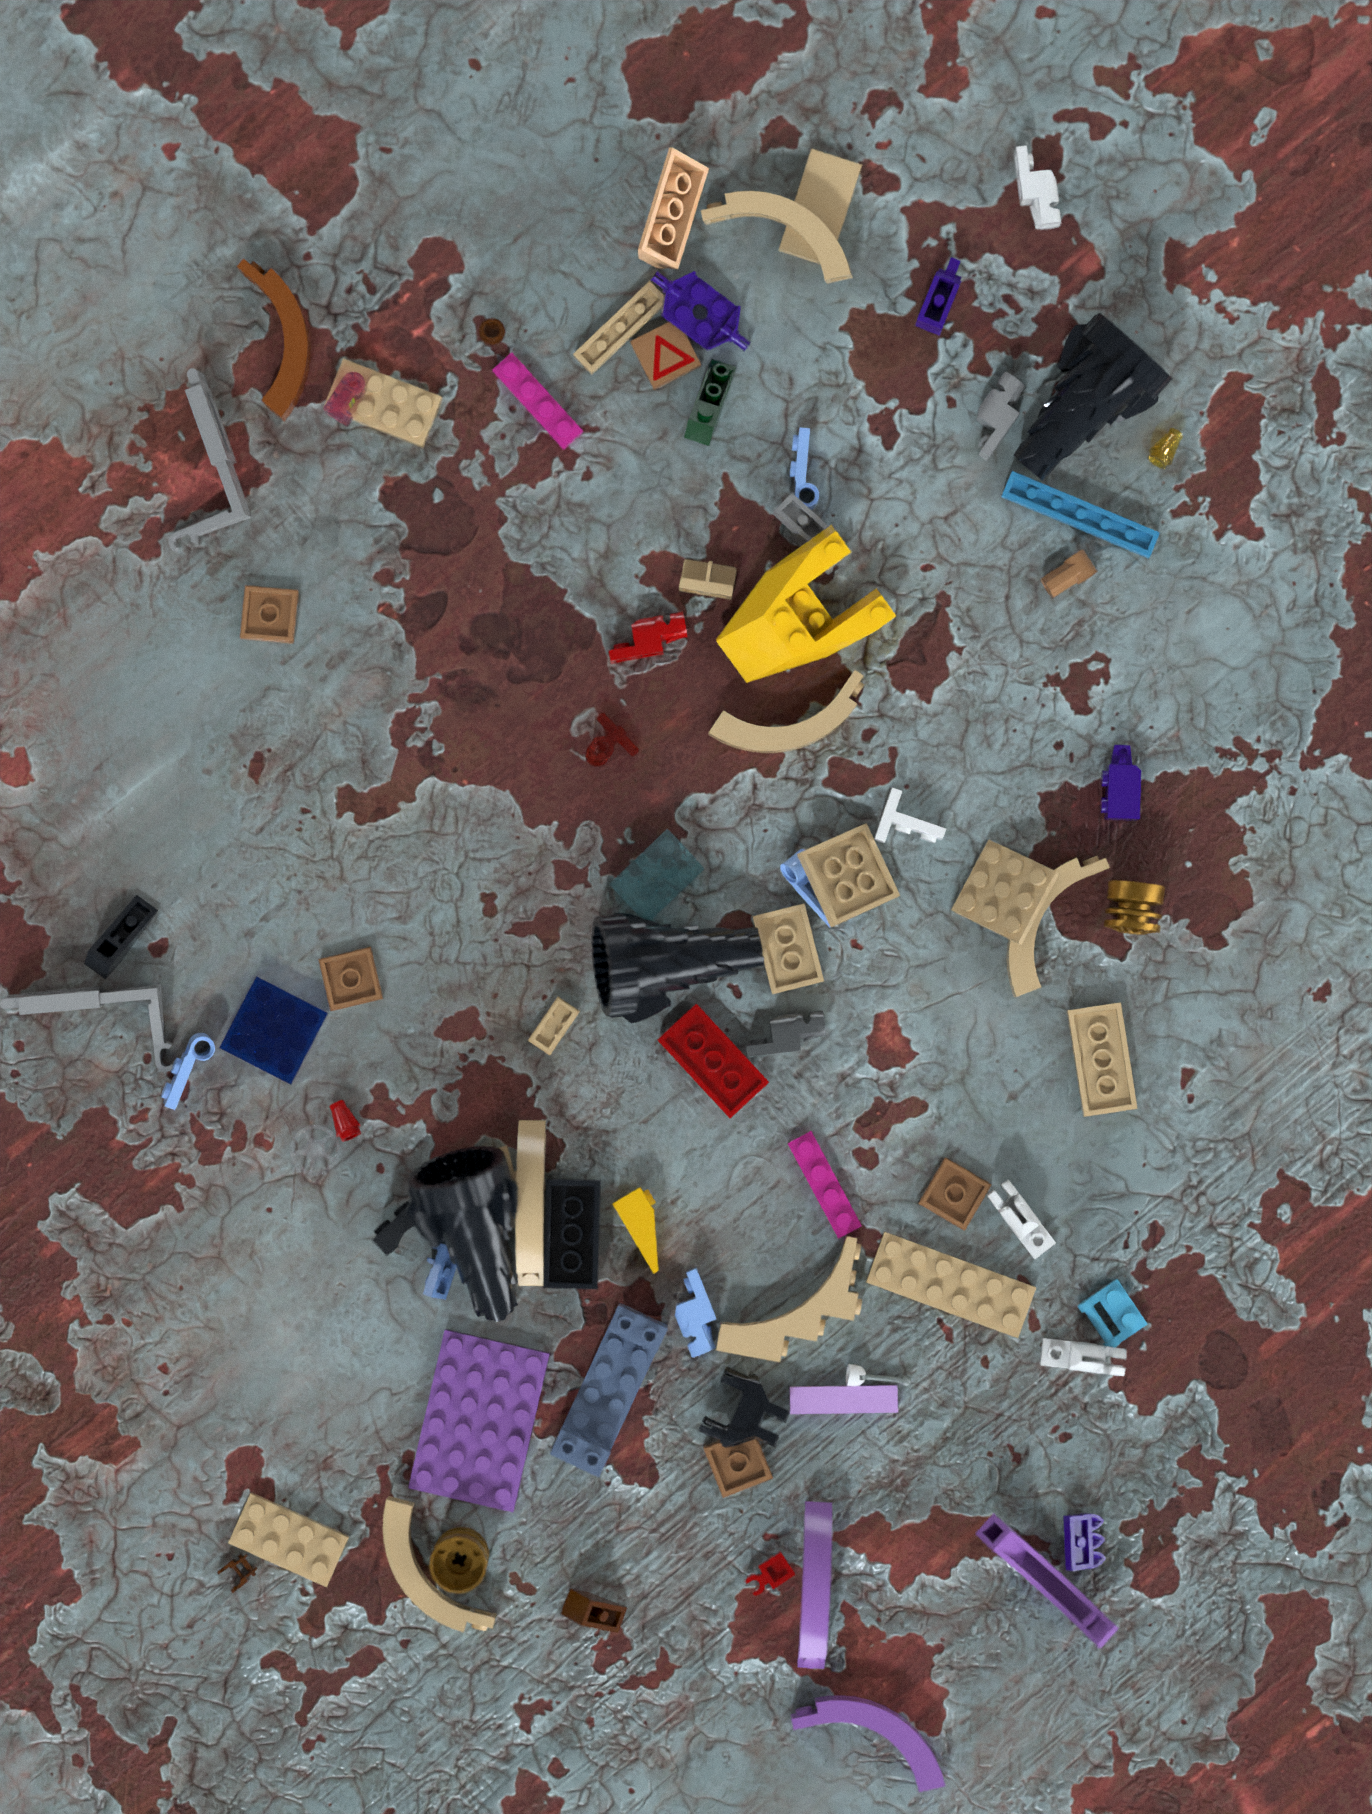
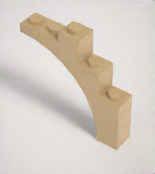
[716,1235,862,1362]

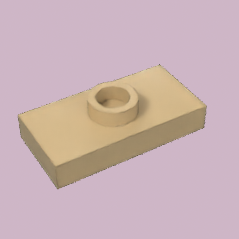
[528,996,580,1055]

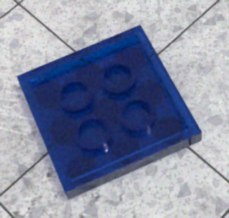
[219,976,329,1085]

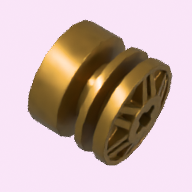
[1104,880,1165,935]
[429,1527,490,1593]

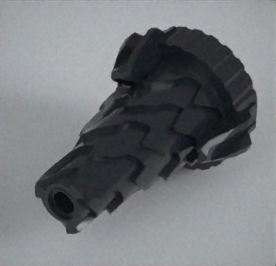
[1013,312,1173,481]
[591,913,764,1023]
[406,1146,519,1322]

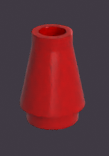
[329,1100,361,1142]

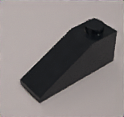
[84,895,158,979]

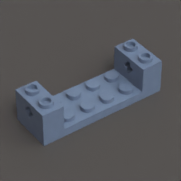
[550,1303,668,1477]

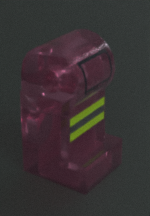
[323,372,367,427]

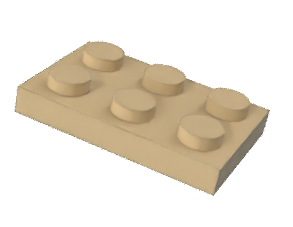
[752,903,824,994]

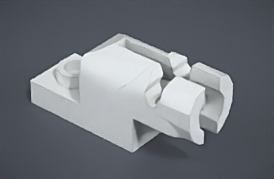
[1014,146,1061,229]
[987,1179,1056,1259]
[1040,1338,1127,1376]

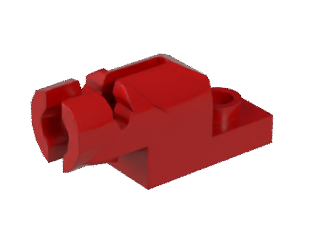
[609,611,687,664]

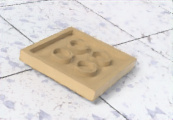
[797,823,900,927]
[951,840,1059,945]

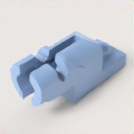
[675,1267,716,1358]

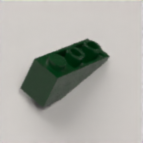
[684,359,737,446]

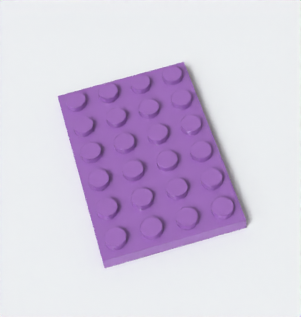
[408,1329,550,1512]

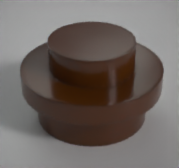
[479,318,505,345]

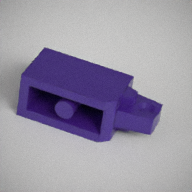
[915,257,962,336]
[1100,745,1141,821]

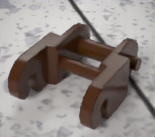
[217,1554,258,1593]

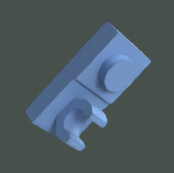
[423,1243,457,1300]

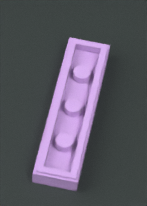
[789,1385,898,1414]

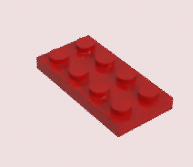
[657,1004,769,1119]

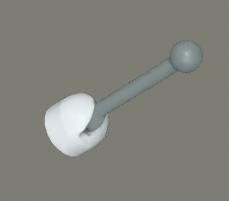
[846,1364,911,1386]

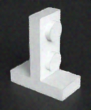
[874,788,946,843]

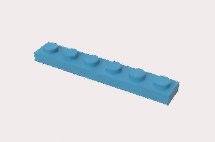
[1001,471,1160,559]

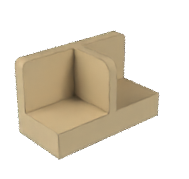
[679,559,736,600]

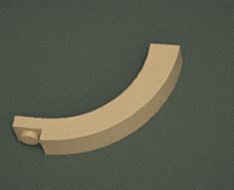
[701,191,853,284]
[708,670,865,753]
[1006,856,1110,997]
[516,1120,546,1286]
[383,1496,497,1632]

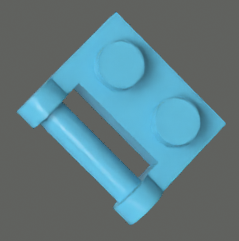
[1077,1279,1147,1347]

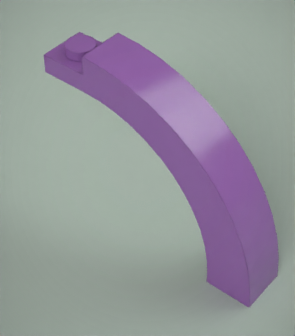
[797,1501,832,1669]
[975,1513,1119,1648]
[791,1695,945,1792]

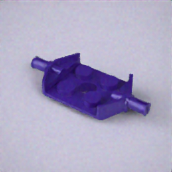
[651,271,751,351]

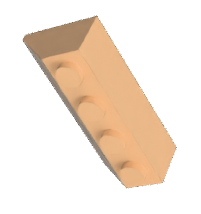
[638,148,709,269]

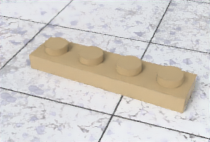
[573,281,664,375]

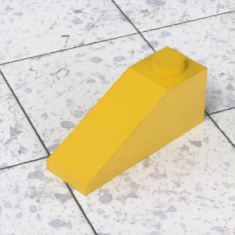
[613,1186,659,1274]

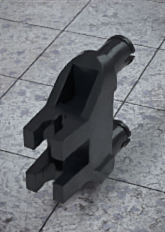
[699,1366,790,1448]

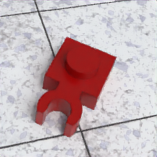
[745,1551,796,1596]

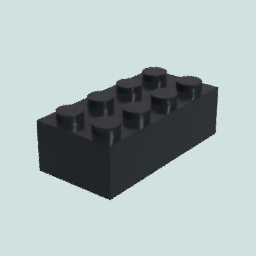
[543,1178,601,1290]

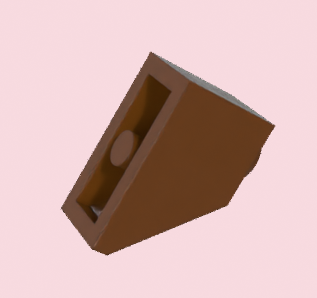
[560,1588,627,1633]

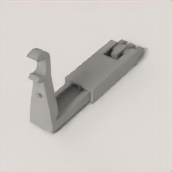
[168,368,252,553]
[0,984,173,1072]

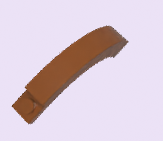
[237,259,310,422]

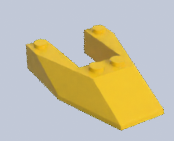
[716,525,896,683]

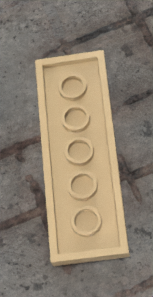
[866,1231,1036,1338]

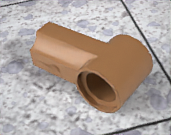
[1040,549,1098,598]

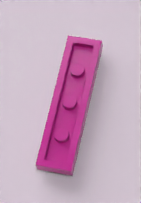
[492,352,583,450]
[787,1131,862,1239]

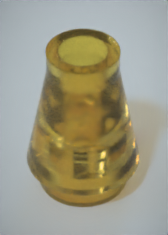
[1147,428,1183,469]

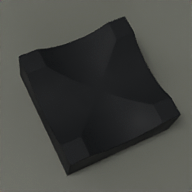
[372,1201,414,1256]

